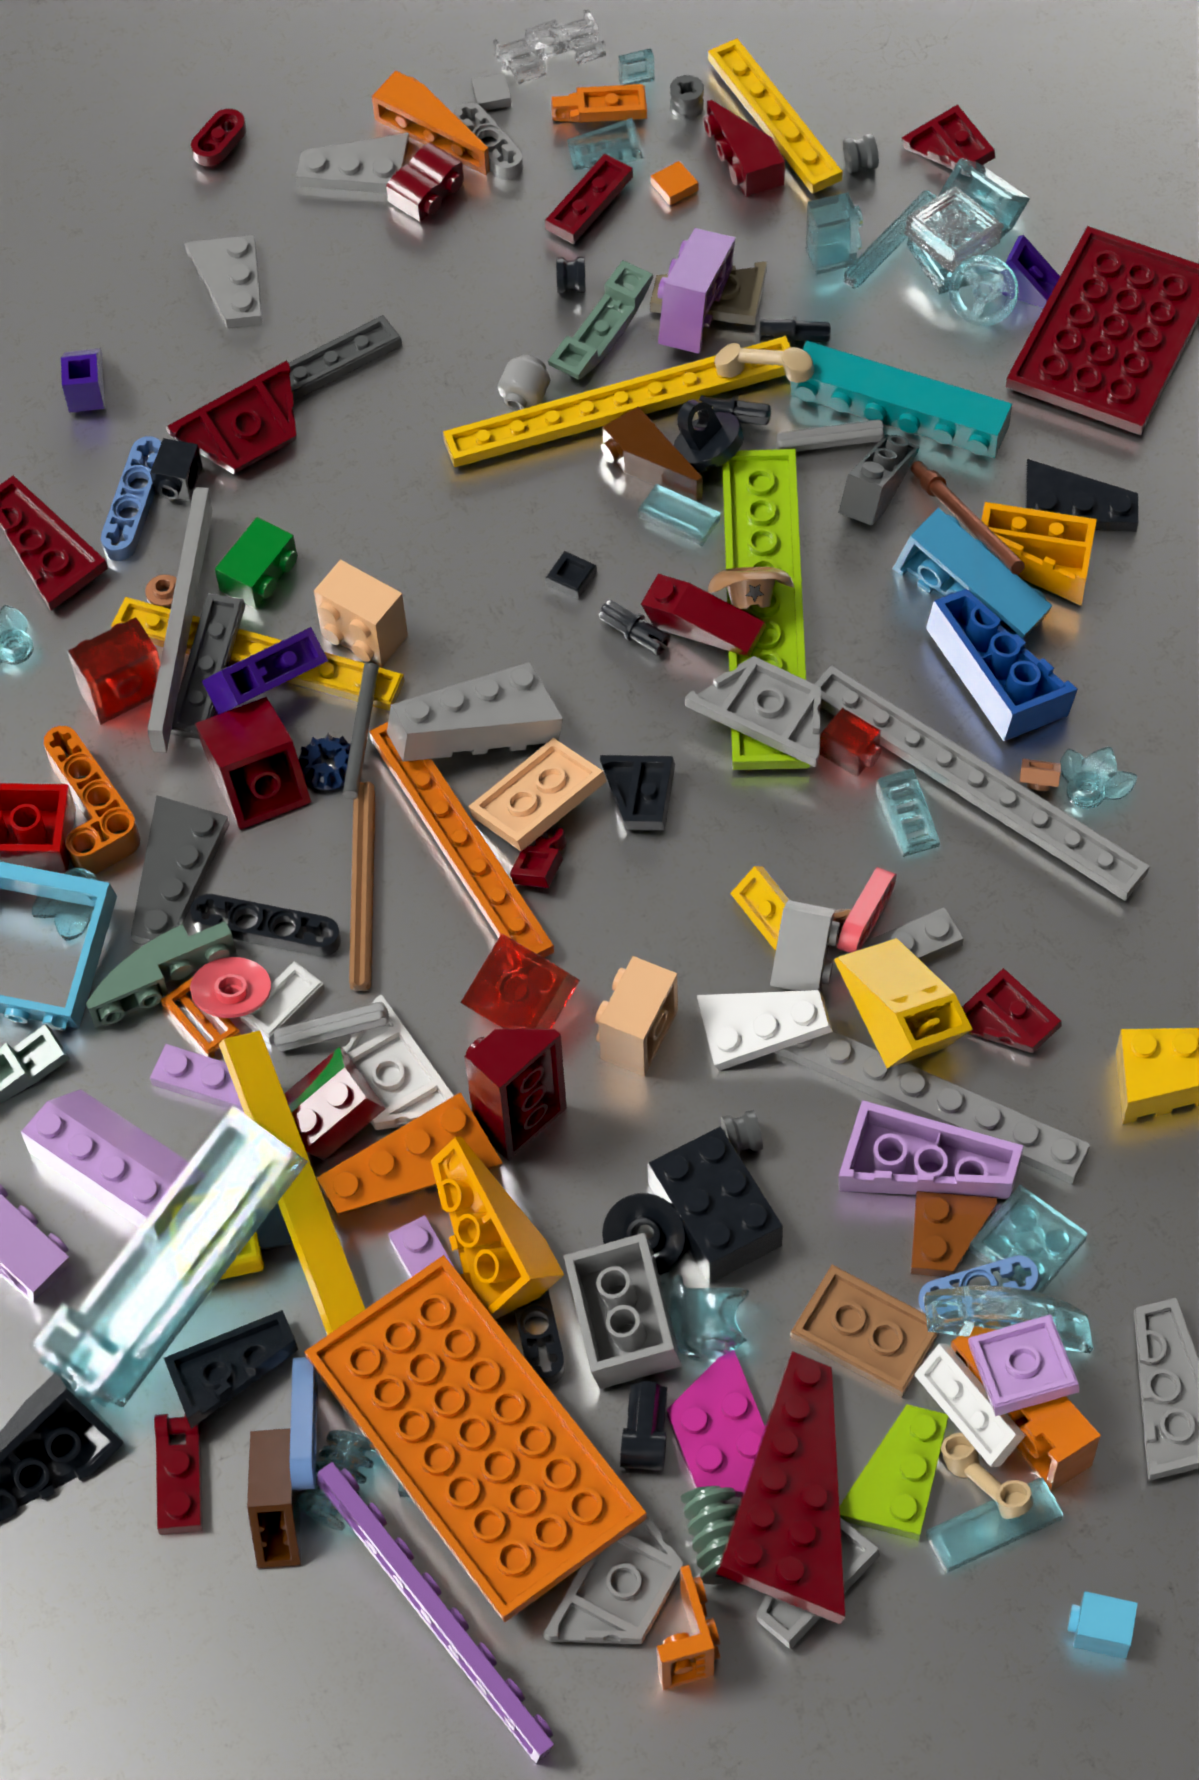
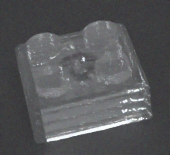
[904,186,1004,273]

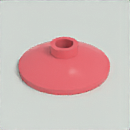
[190,957,271,1018]

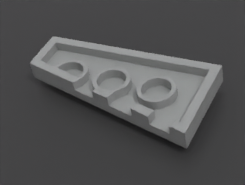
[1134,1298,1199,1481]

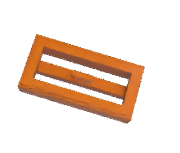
[161,977,241,1058]

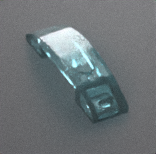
[924,1285,1093,1354]

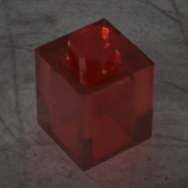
[819,707,882,777]

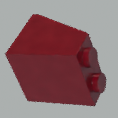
[195,696,311,830]

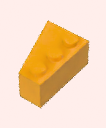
[978,502,1097,606]

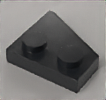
[600,755,675,830]

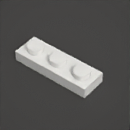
[914,1344,1026,1467]

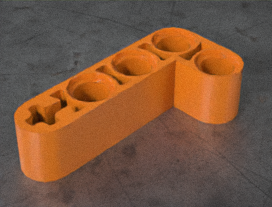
[43,726,140,876]

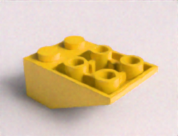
[834,938,973,1068]

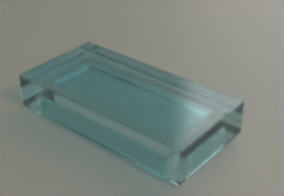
[638,484,720,546]

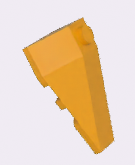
[431,1136,564,1319]

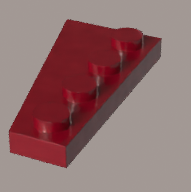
[0,475,108,611]

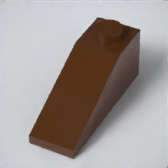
[601,406,703,503]

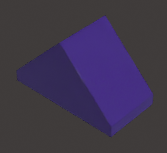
[1002,235,1060,308]

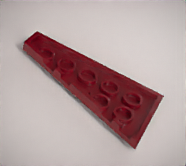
[716,1351,845,1624]

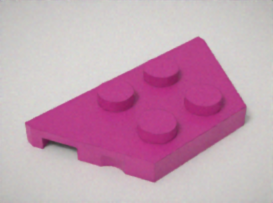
[667,1347,765,1497]

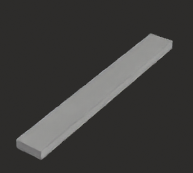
[147,487,212,753]

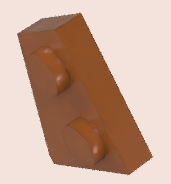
[910,1191,997,1277]

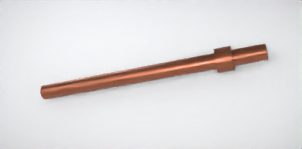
[911,461,1025,575]

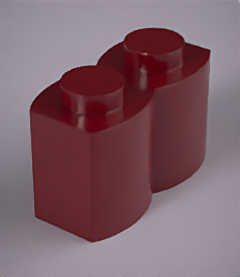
[386,142,464,221]

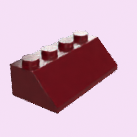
[464,1029,567,1161]

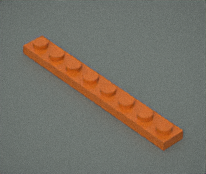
[369,722,554,970]

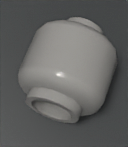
[497,355,550,411]

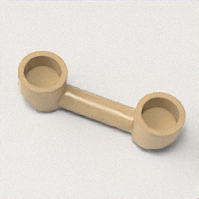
[714,343,814,383]
[941,1433,1033,1519]

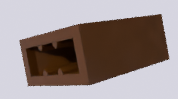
[247,1428,301,1568]

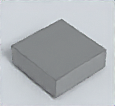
[471,73,512,111]

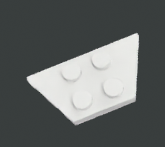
[342,994,454,1130]

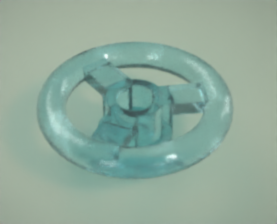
[949,255,1018,326]

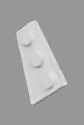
[697,990,833,1071]

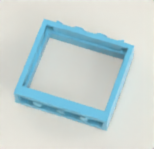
[0,862,117,1031]

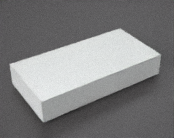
[240,961,325,1044]

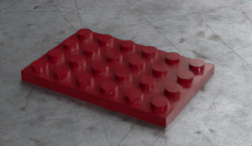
[1005,226,1199,435]

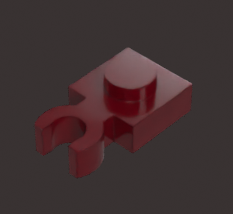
[510,828,567,888]

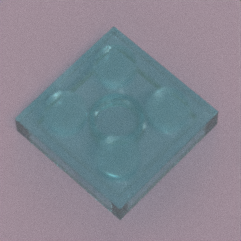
[969,1185,1088,1300]

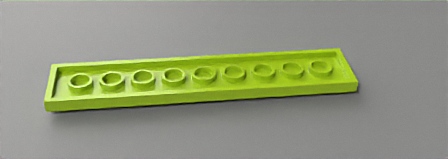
[722,449,810,770]

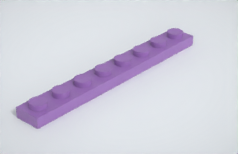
[317,1462,554,1763]

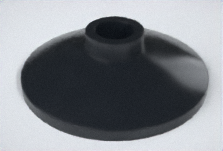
[602,1193,685,1274]

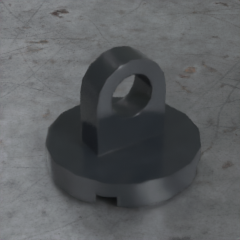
[674,399,744,473]

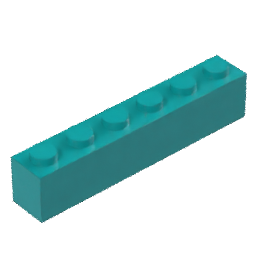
[790,341,1012,458]

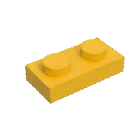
[730,866,789,951]

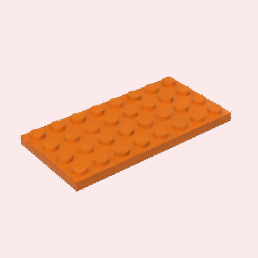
[304,1255,647,1623]

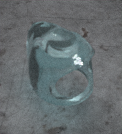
[670,1275,749,1361]

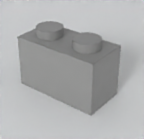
[770,900,840,991]

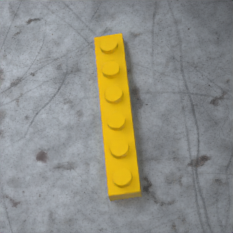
[708,38,843,194]

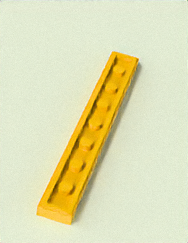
[111,597,405,711]
[219,1030,365,1335]

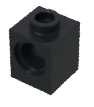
[150,438,203,501]

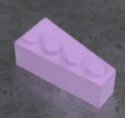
[838,1100,1023,1199]
[0,1185,69,1302]

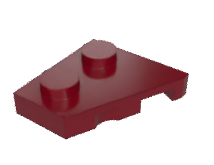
[901,104,996,175]
[962,968,1062,1053]

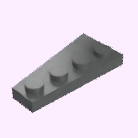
[131,795,230,945]

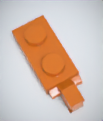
[551,84,647,123]

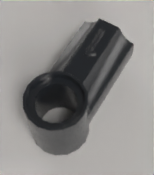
[620,1381,667,1471]

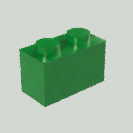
[215,517,298,609]

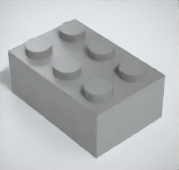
[563,1233,682,1389]

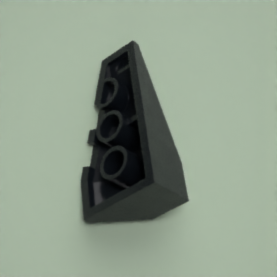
[0,1371,124,1521]

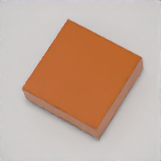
[651,161,699,205]

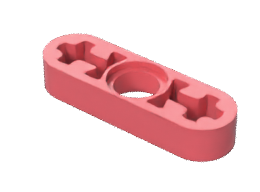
[837,867,897,953]

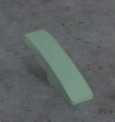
[0,1024,70,1104]

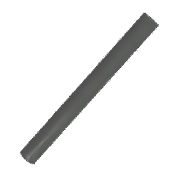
[343,663,379,799]

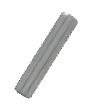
[776,420,884,452]
[274,1002,389,1052]

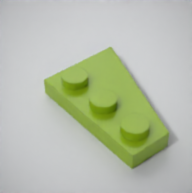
[839,1404,949,1541]

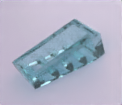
[567,118,644,170]
[876,769,940,857]

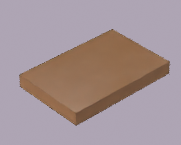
[790,1264,944,1398]

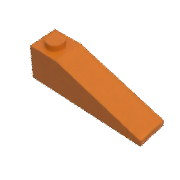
[372,70,490,175]

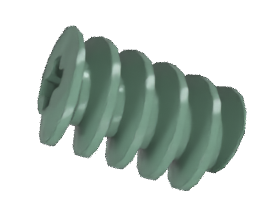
[681,1486,739,1585]

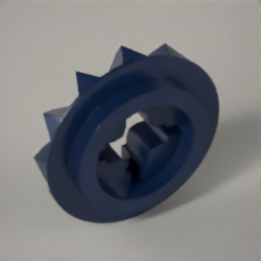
[299,733,351,790]

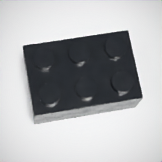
[648,1126,783,1284]

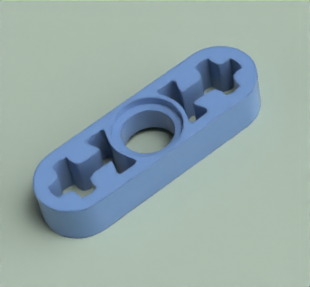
[918,1255,1040,1321]

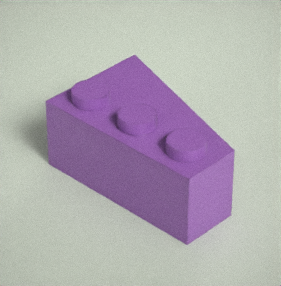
[657,228,736,354]

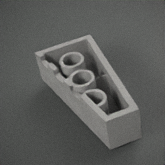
[387,662,563,761]

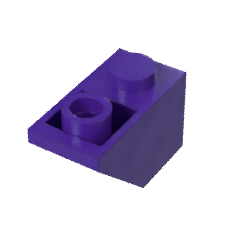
[61,348,105,413]

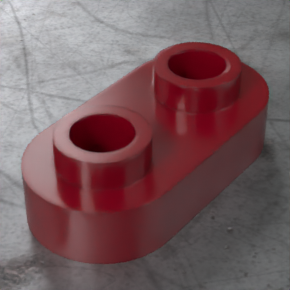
[191,108,246,166]

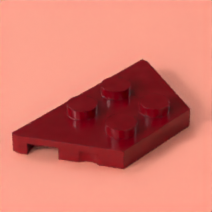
[167,360,297,474]

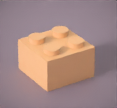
[314,559,408,667]
[595,956,678,1077]

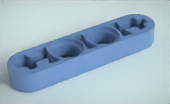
[101,436,161,561]
[290,1357,318,1491]

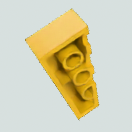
[1116,1028,1199,1125]

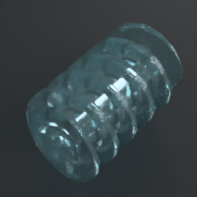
[297,1430,377,1531]

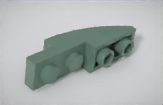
[86,921,236,1028]

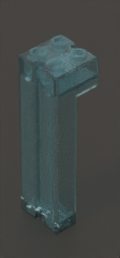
[31,1106,308,1408]

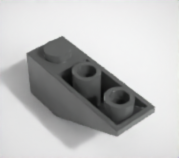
[838,434,919,526]

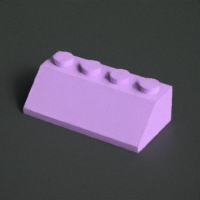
[21,1089,207,1238]

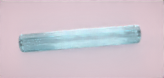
[843,190,938,289]

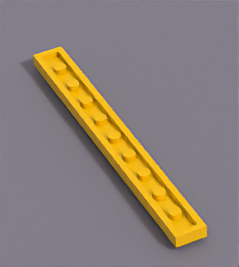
[443,336,791,468]

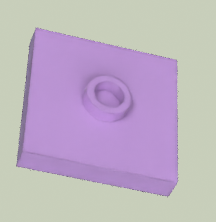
[968,1314,1079,1416]

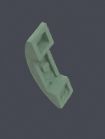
[548,260,653,379]

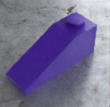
[202,627,328,714]

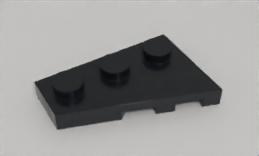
[1025,459,1138,532]
[164,1310,299,1429]

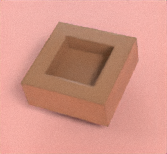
[1019,759,1061,791]

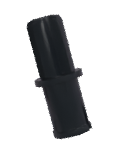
[759,316,831,345]
[697,395,771,426]
[599,600,671,656]

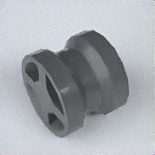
[670,75,704,119]
[843,134,879,173]
[721,1110,763,1155]

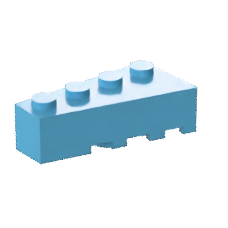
[892,508,1052,640]

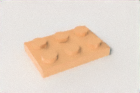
[468,738,607,851]

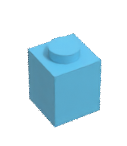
[1067,1591,1138,1659]

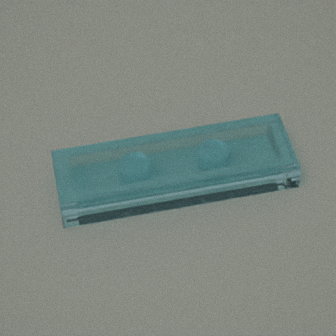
[926,1477,1063,1573]

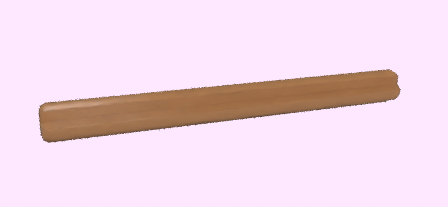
[349,782,375,991]

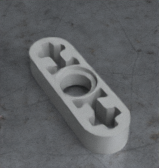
[454,102,523,180]

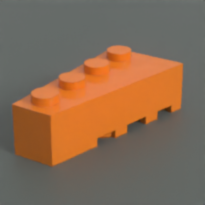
[316,1092,503,1216]
[951,1314,1101,1493]

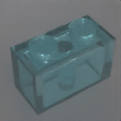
[806,192,863,275]

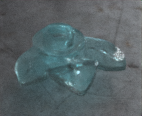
[0,605,34,665]
[1060,746,1137,809]
[32,868,97,941]

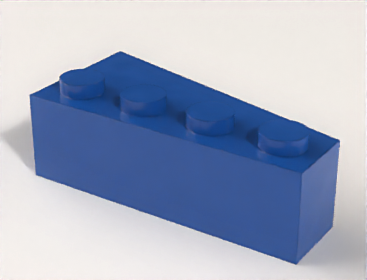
[926,588,1078,741]

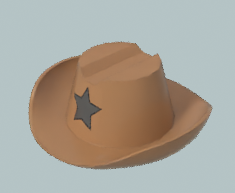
[707,567,794,609]

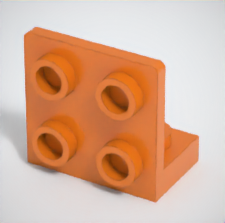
[657,1565,720,1690]

